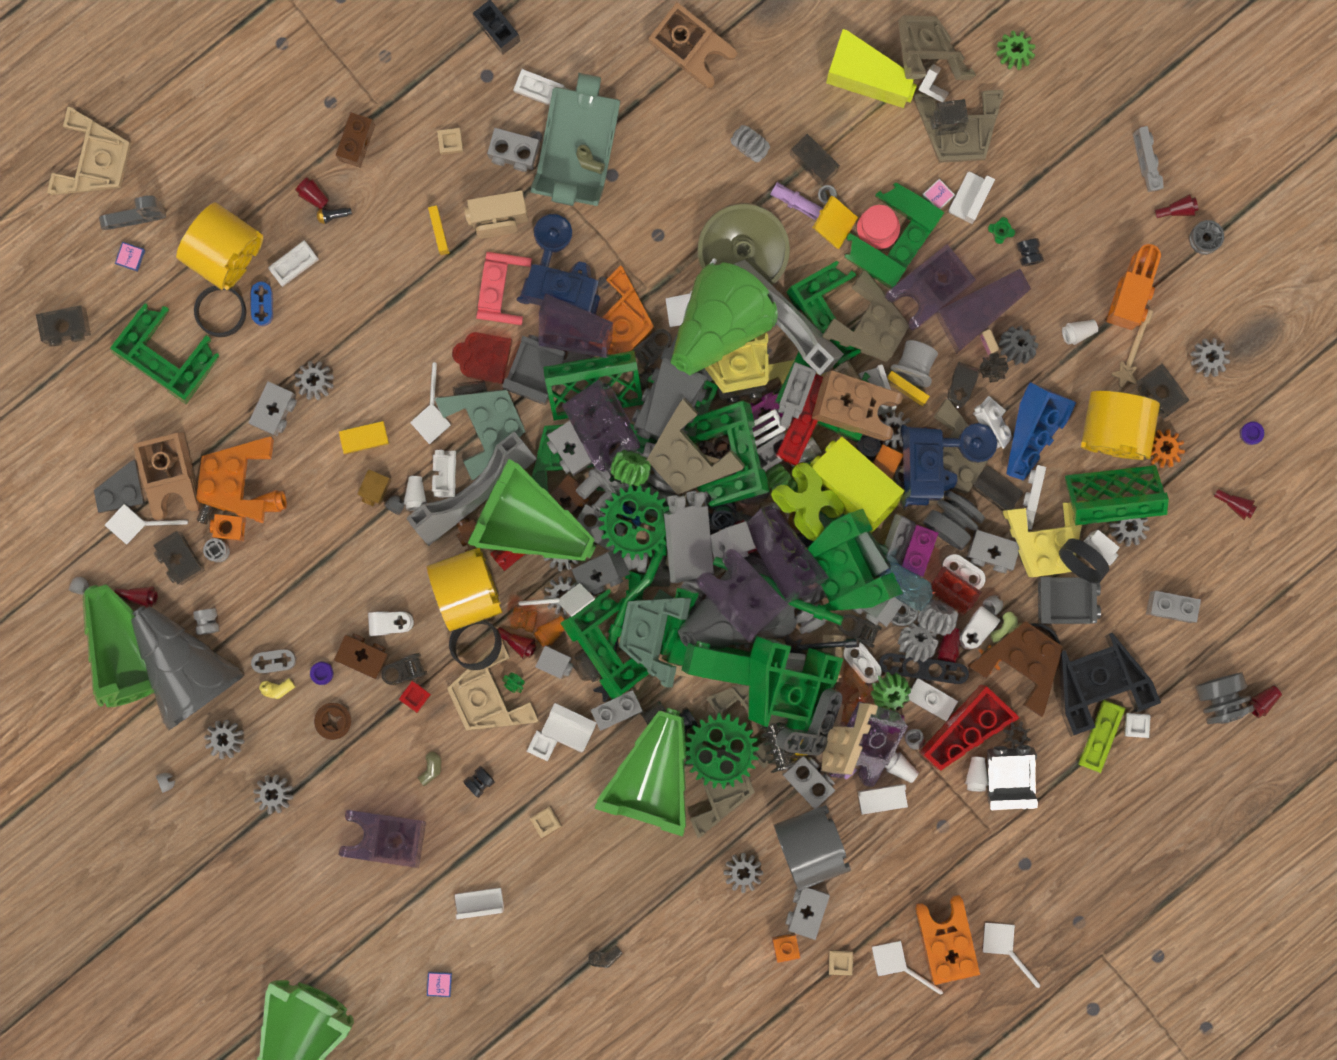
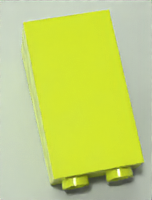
[826,29,917,108]
[810,437,904,534]

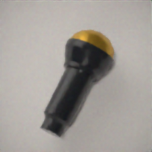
[317,208,352,224]

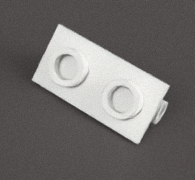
[974,399,1013,448]
[432,450,456,498]

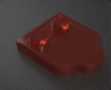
[452,332,513,385]

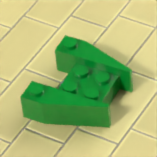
[794,509,903,611]
[661,635,751,686]
[748,636,843,731]

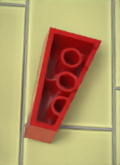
[919,684,1020,771]

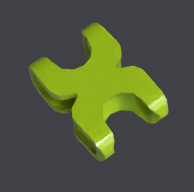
[771,462,845,541]

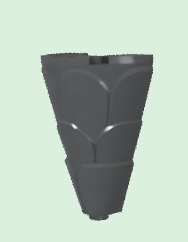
[678,553,798,649]
[131,605,245,731]

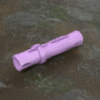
[770,182,823,220]

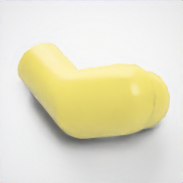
[259,678,296,699]

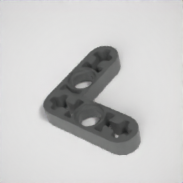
[99,196,166,230]
[776,688,842,756]

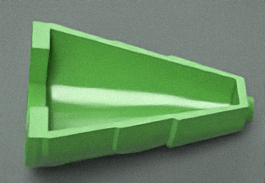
[671,262,778,375]
[468,459,596,561]
[82,585,154,708]
[594,708,686,837]
[257,980,354,1060]

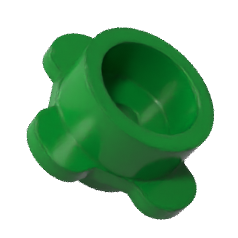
[988,217,1015,244]
[502,672,525,693]

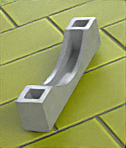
[734,260,843,375]
[406,432,536,546]

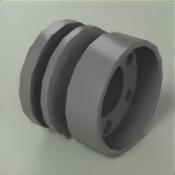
[923,490,985,550]
[1195,672,1255,724]

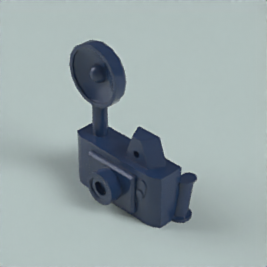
[517,214,600,321]
[901,423,997,507]

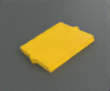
[812,196,858,249]

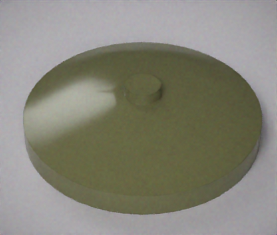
[698,203,790,285]

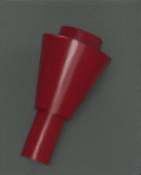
[1155,194,1199,218]
[1214,489,1257,520]
[114,586,158,608]
[497,627,537,660]

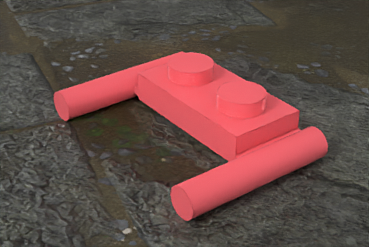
[476,252,532,325]

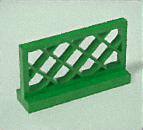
[543,350,644,421]
[1065,465,1169,526]

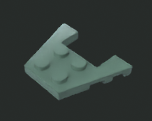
[434,389,526,480]
[619,598,691,687]

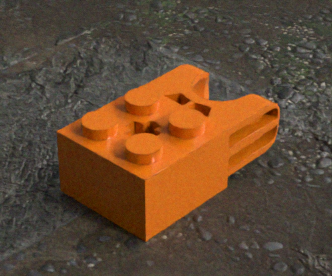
[1106,244,1161,330]
[915,895,980,985]

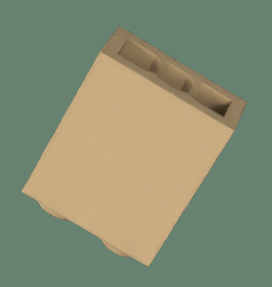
[464,191,529,239]

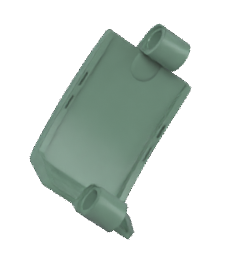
[530,72,620,206]

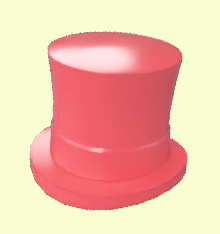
[857,205,900,250]

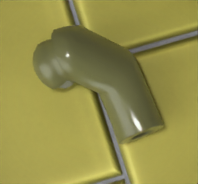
[576,145,605,174]
[417,751,442,786]

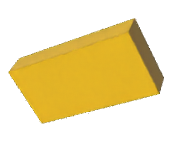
[428,205,450,255]
[887,371,930,407]
[339,421,389,455]

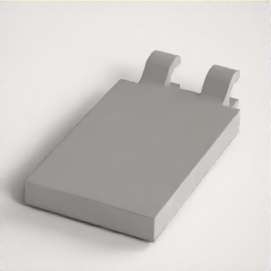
[664,490,714,583]

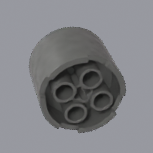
[773,805,851,891]

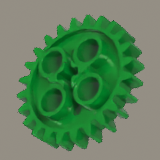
[598,485,669,560]
[685,713,759,789]

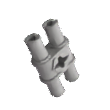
[576,442,636,516]

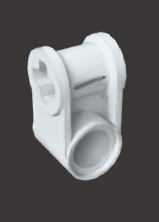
[960,606,1000,650]
[368,611,414,636]

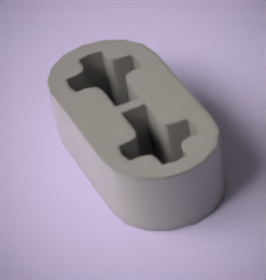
[251,649,296,673]

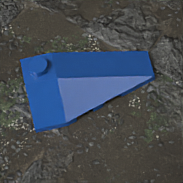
[1006,382,1077,481]

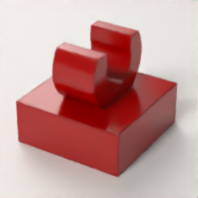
[398,681,432,713]

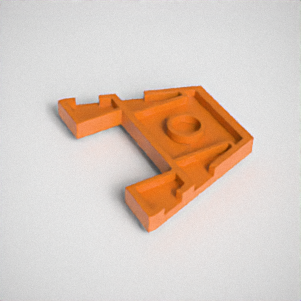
[558,265,655,355]
[196,437,274,523]

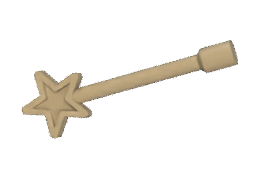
[1111,309,1153,388]

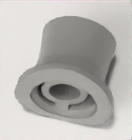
[890,340,938,388]

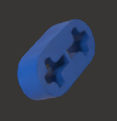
[251,282,273,326]

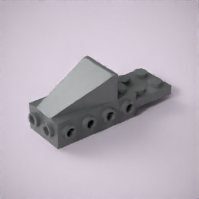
[632,335,712,441]

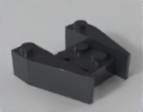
[1059,633,1161,737]

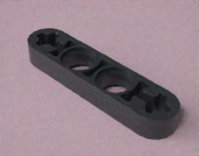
[879,653,969,684]

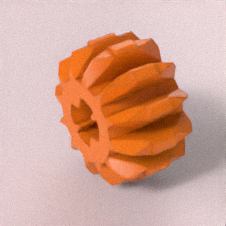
[1151,429,1185,468]

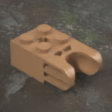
[648,2,738,89]
[812,370,903,441]
[133,433,202,521]

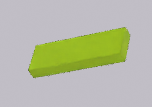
[1078,700,1125,773]

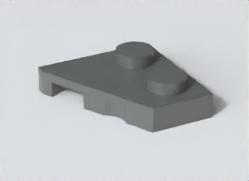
[94,460,145,513]

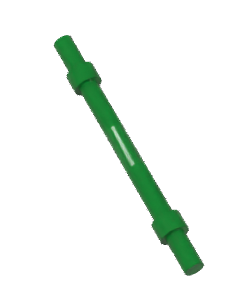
[607,536,668,648]
[713,556,844,625]

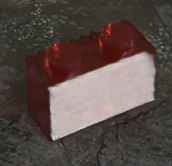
[927,566,982,616]

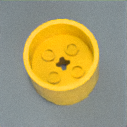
[176,202,263,290]
[1081,391,1160,460]
[426,548,503,631]

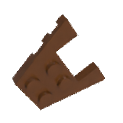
[967,621,1063,717]

